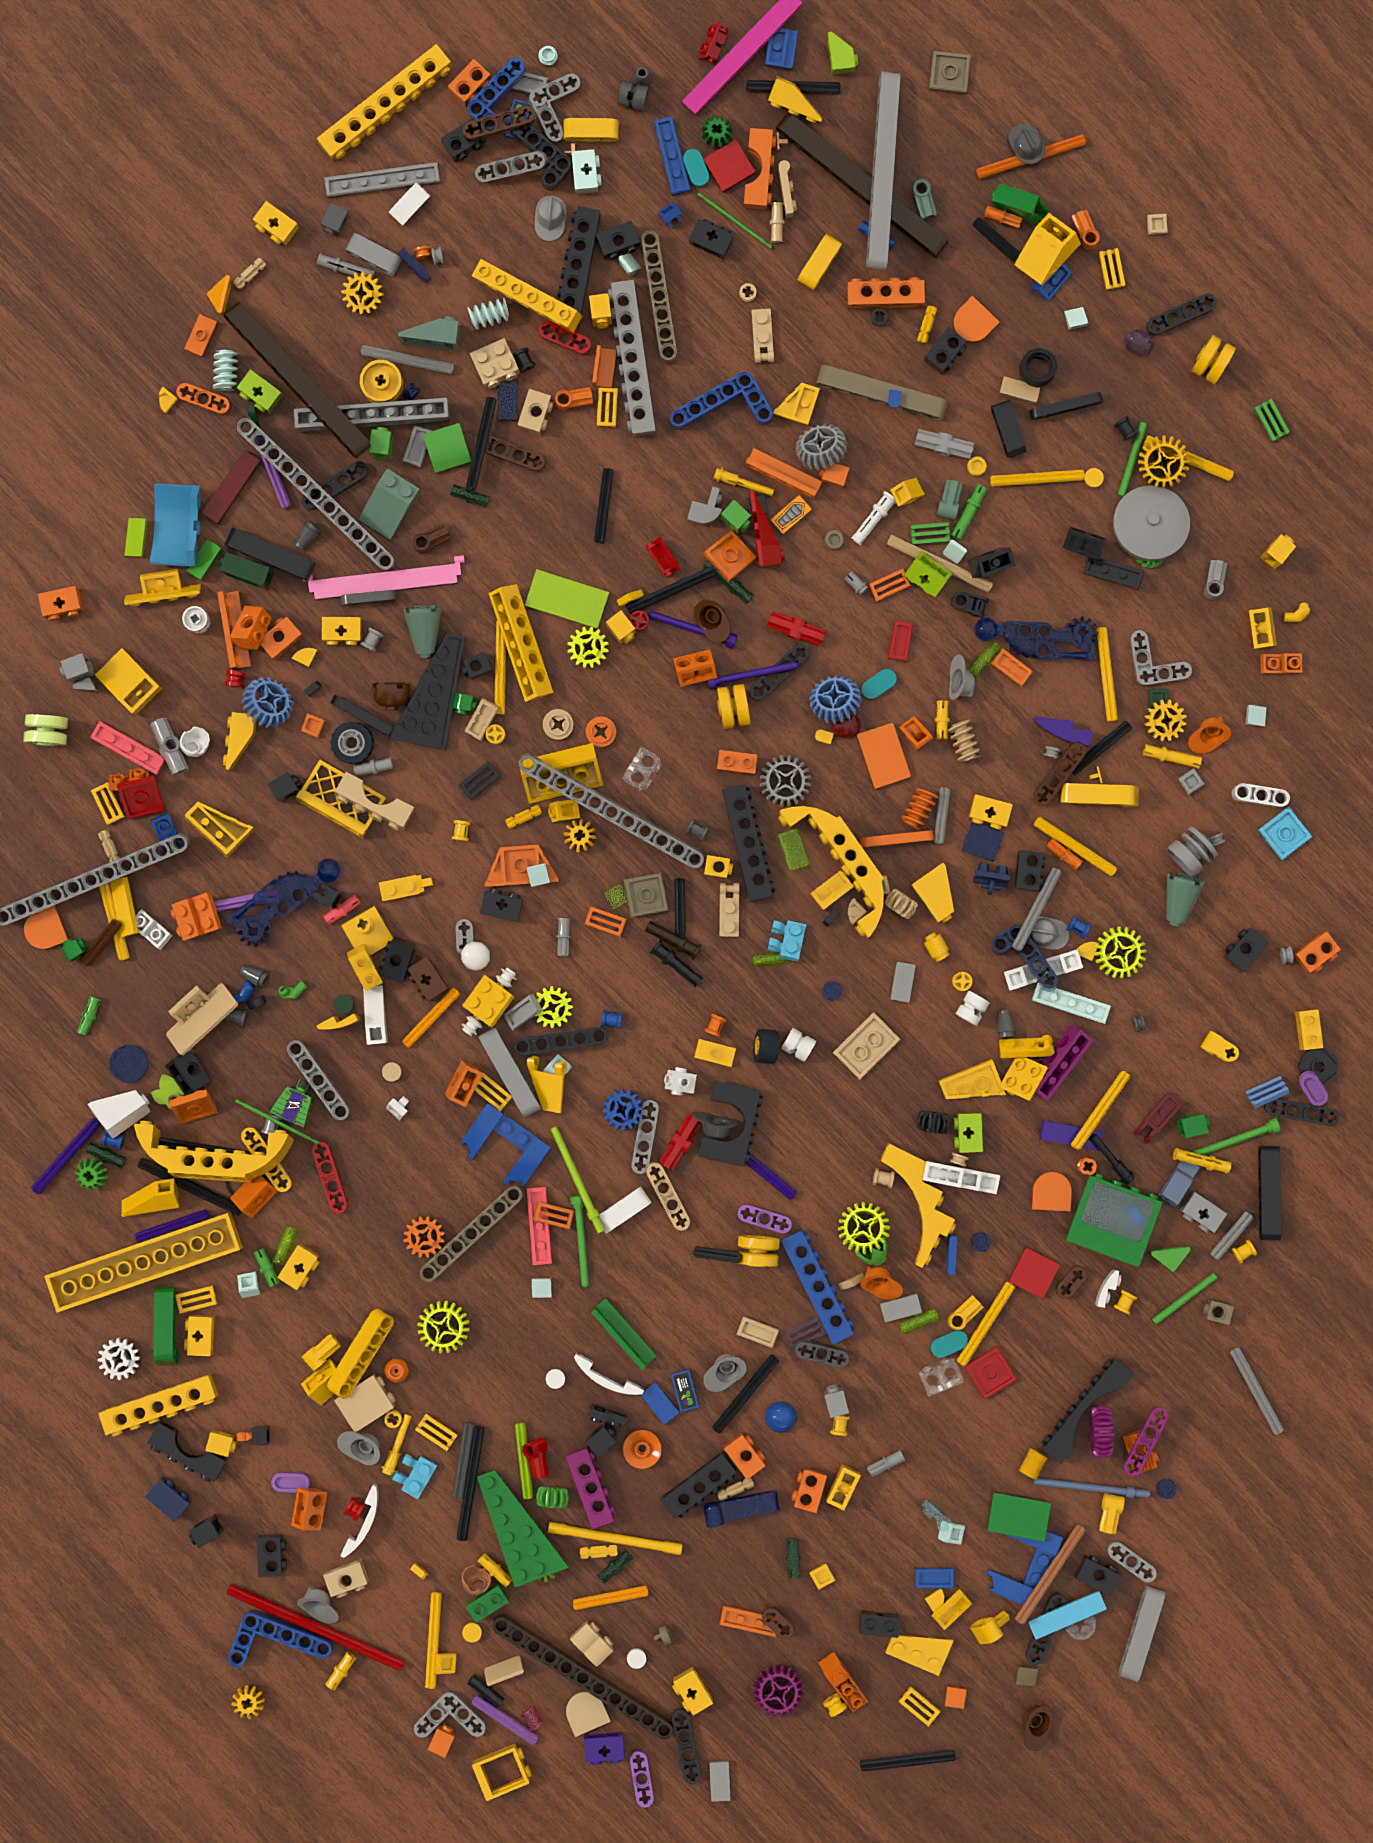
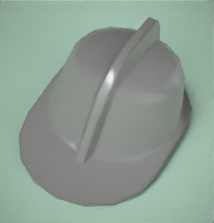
[535,195,566,241]
[949,655,975,700]
[1029,917,1069,950]
[704,1354,746,1392]
[337,1431,380,1465]
[297,1586,339,1624]

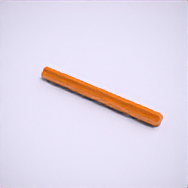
[976,135,1086,179]

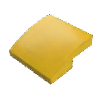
[341,906,393,955]
[317,1013,361,1030]

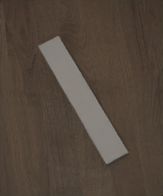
[324,162,441,198]

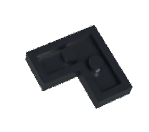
[588,1404,628,1427]

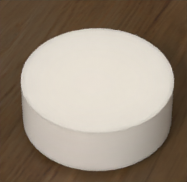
[546,1369,565,1389]
[627,1648,646,1669]

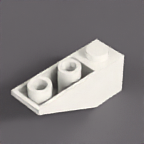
[363,985,388,1045]

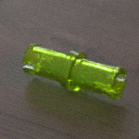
[967,641,1002,677]
[752,951,792,967]
[272,1225,298,1265]
[899,1308,939,1334]

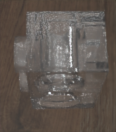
[622,746,662,792]
[918,1358,964,1397]

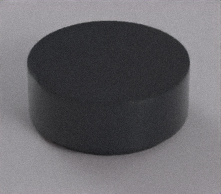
[247,995,267,1010]

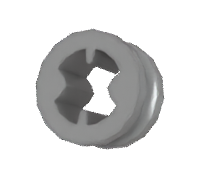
[431,247,444,265]
[1043,746,1062,760]
[1208,833,1226,847]
[1280,946,1293,964]

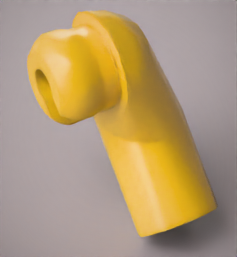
[1283,603,1310,622]

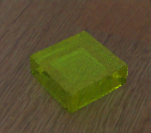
[604,884,627,910]

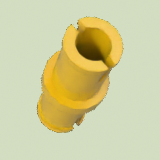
[935,700,950,740]
[477,1552,512,1588]
[325,1651,357,1691]

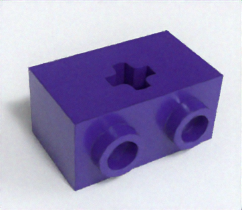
[584,1732,625,1765]

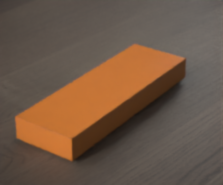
[719,1605,777,1637]

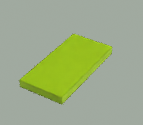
[525,569,609,629]

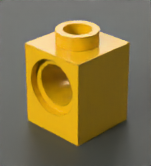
[890,478,925,507]
[704,855,733,879]
[205,1430,237,1457]

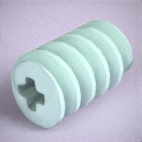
[468,297,509,330]
[213,350,238,392]

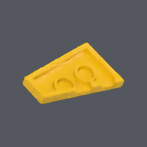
[938,1059,1006,1099]
[885,1634,954,1676]

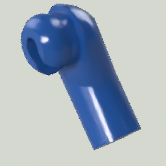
[232,981,254,1003]

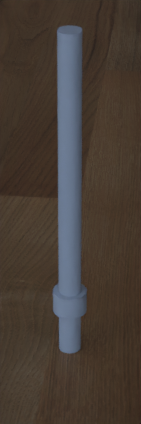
[1034,1478,1150,1498]

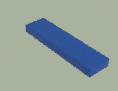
[654,116,690,196]

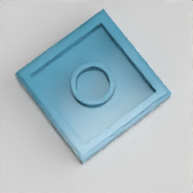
[1258,807,1312,860]

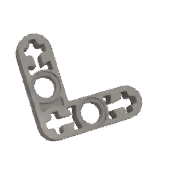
[528,73,580,143]
[1130,630,1192,686]
[414,1690,486,1738]

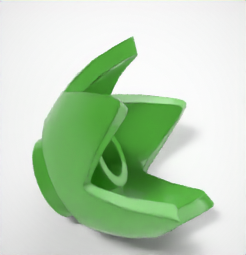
[856,1233,888,1266]

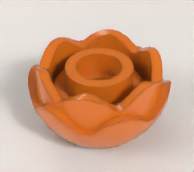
[384,1359,409,1383]

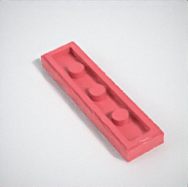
[90,721,166,775]
[527,1187,552,1265]

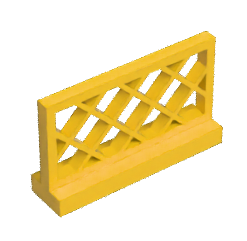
[296,760,386,839]

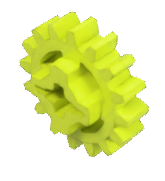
[567,627,609,668]
[535,986,573,1028]

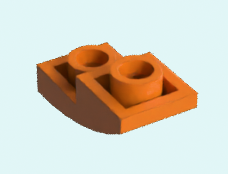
[1260,653,1302,674]
[109,768,149,791]

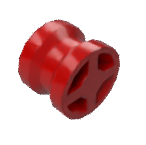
[630,611,649,631]
[224,670,245,688]
[343,1497,365,1521]

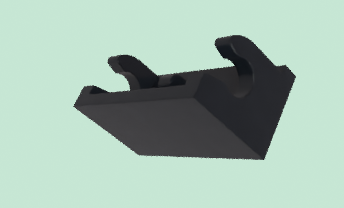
[312,885,344,909]

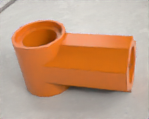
[1071,210,1100,251]
[555,387,593,411]

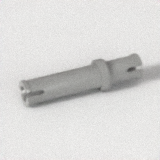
[317,253,375,279]

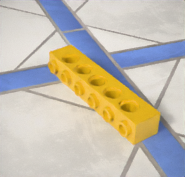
[472,259,583,333]
[488,584,554,702]
[98,1374,218,1437]

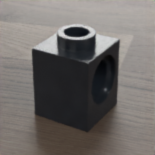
[461,652,492,680]

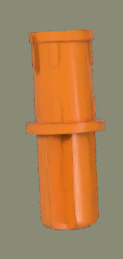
[984,205,1022,228]
[1047,839,1083,870]

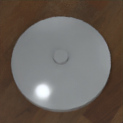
[1113,485,1190,561]

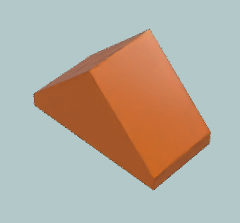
[899,716,933,751]

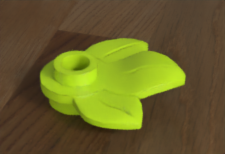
[151,1074,185,1109]

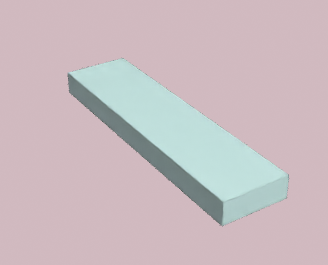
[1032,982,1111,1024]

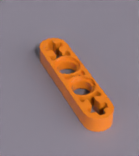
[859,830,934,848]

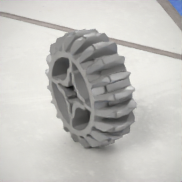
[796,423,847,471]
[760,755,811,807]

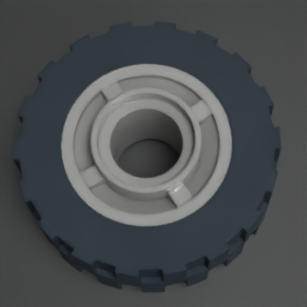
[330,722,374,764]

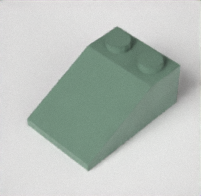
[398,317,461,352]
[358,469,421,540]

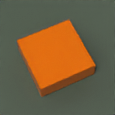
[300,713,326,738]
[944,1686,967,1709]

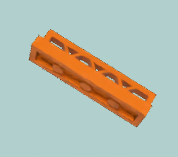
[745,448,822,500]
[217,591,252,670]

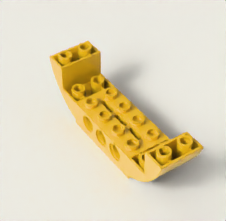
[778,806,884,938]
[134,1121,294,1183]

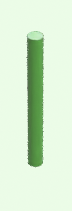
[1118,422,1148,497]
[1152,1273,1218,1325]

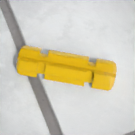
[917,306,937,343]
[505,805,542,829]
[580,1545,618,1559]

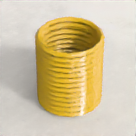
[1019,1448,1048,1480]

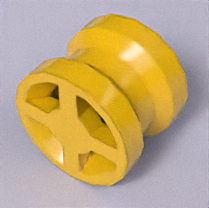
[486,724,506,745]
[952,972,972,991]
[823,1693,847,1717]

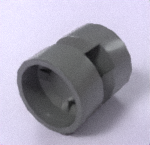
[617,80,649,111]

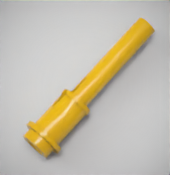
[713,467,774,497]
[382,1414,412,1476]

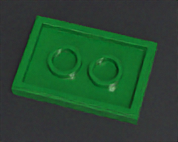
[988,1492,1051,1542]

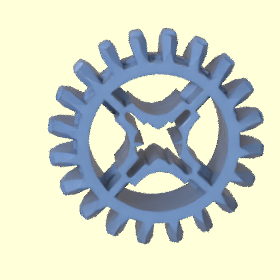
[810,674,862,724]
[242,677,294,728]

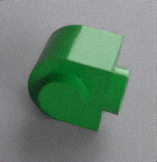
[453,693,477,715]
[61,937,87,962]

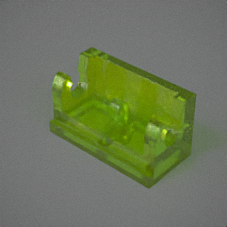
[778,828,810,871]

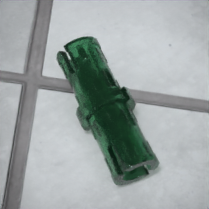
[450,484,490,508]
[86,1142,126,1169]
[786,1538,801,1578]
[597,1550,634,1584]

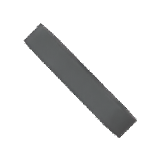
[340,590,397,606]
[794,1339,849,1368]

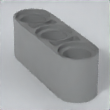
[345,233,402,276]

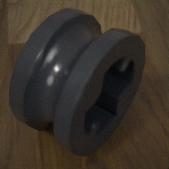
[870,308,888,327]

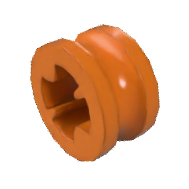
[414,246,432,260]

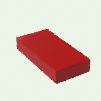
[888,621,914,662]

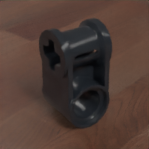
[951,591,989,618]

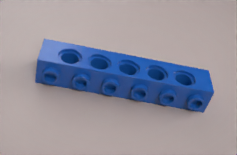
[780,1229,855,1344]

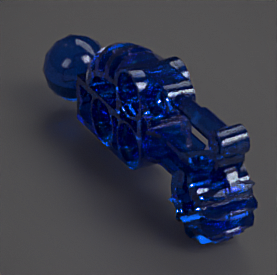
[974,616,1098,661]
[226,858,341,947]

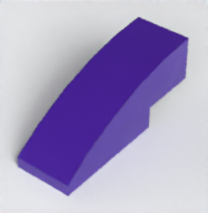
[1033,717,1092,748]
[1039,1120,1104,1151]

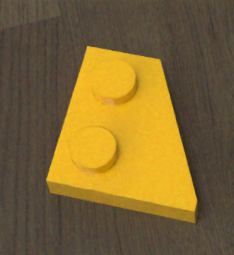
[773,383,820,426]

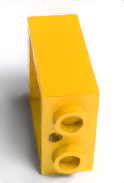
[472,1743,532,1801]

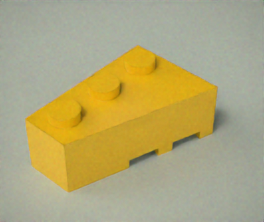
[184,802,254,858]

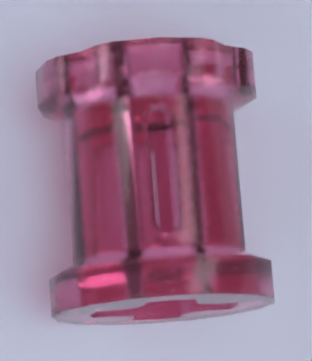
[520,1705,544,1732]

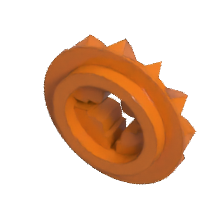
[586,716,616,747]

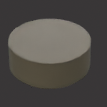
[824,530,844,550]

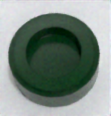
[334,995,354,1014]

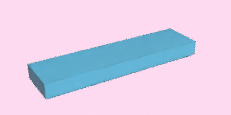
[1028,1590,1107,1639]

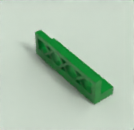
[591,1298,657,1370]

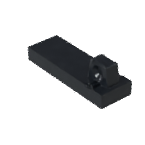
[1083,557,1145,590]

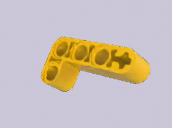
[1061,783,1139,807]

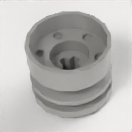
[1166,826,1218,878]

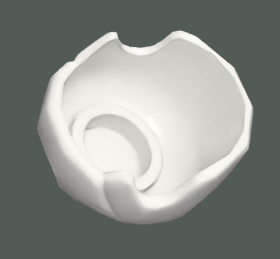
[179,727,210,757]
[461,942,490,971]

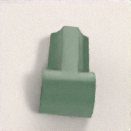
[912,179,937,220]
[936,480,963,520]

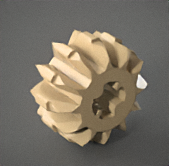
[885,889,918,919]

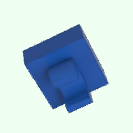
[657,203,682,228]

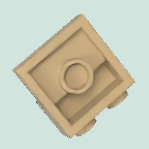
[470,338,520,389]

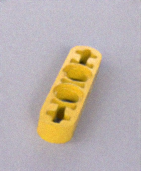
[241,1127,292,1192]

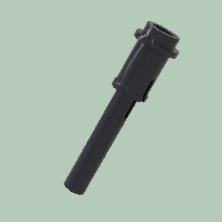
[1090,1133,1135,1184]

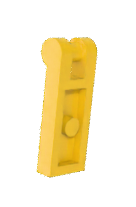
[999,1035,1055,1058]

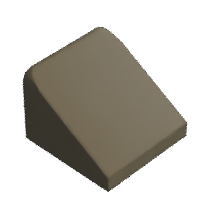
[1016,1665,1038,1686]

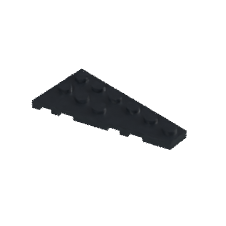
[388,633,465,750]

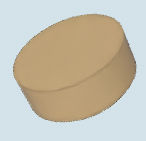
[382,1062,402,1082]

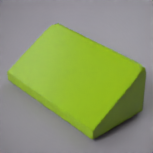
[124,518,148,558]

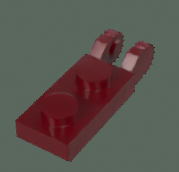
[1134,1092,1183,1144]

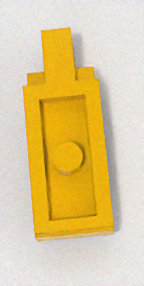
[379,875,433,902]

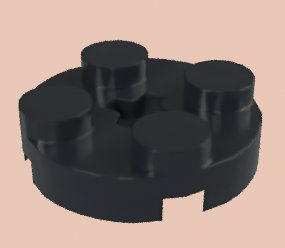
[1298,1048,1338,1086]

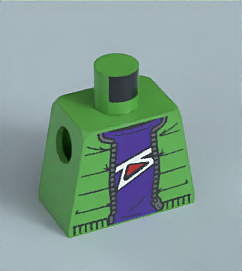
[270,1079,313,1127]

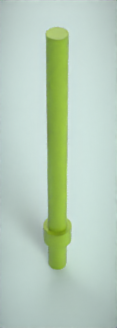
[550,1126,605,1234]

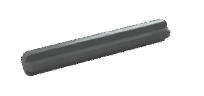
[453,1422,475,1499]

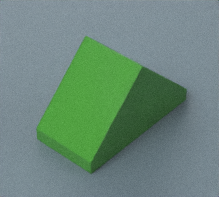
[1149,1246,1190,1272]

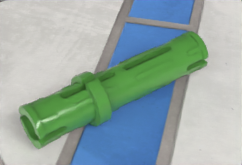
[951,484,988,541]

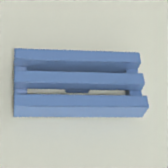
[1245,1076,1289,1109]

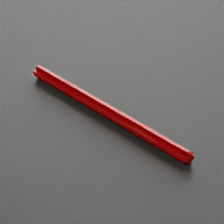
[226,1584,405,1671]

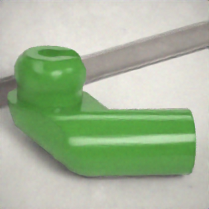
[278,981,308,999]

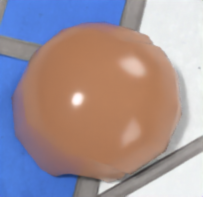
[462,1565,491,1596]

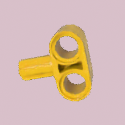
[970,1611,1010,1644]

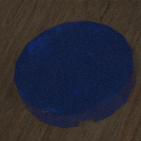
[109,1045,149,1083]

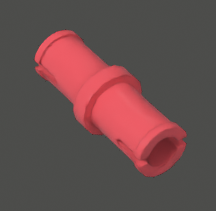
[323,894,361,925]

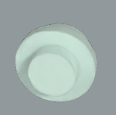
[538,46,558,66]

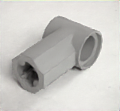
[1204,560,1227,600]

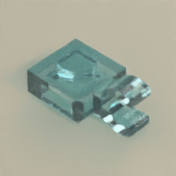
[921,1500,952,1531]

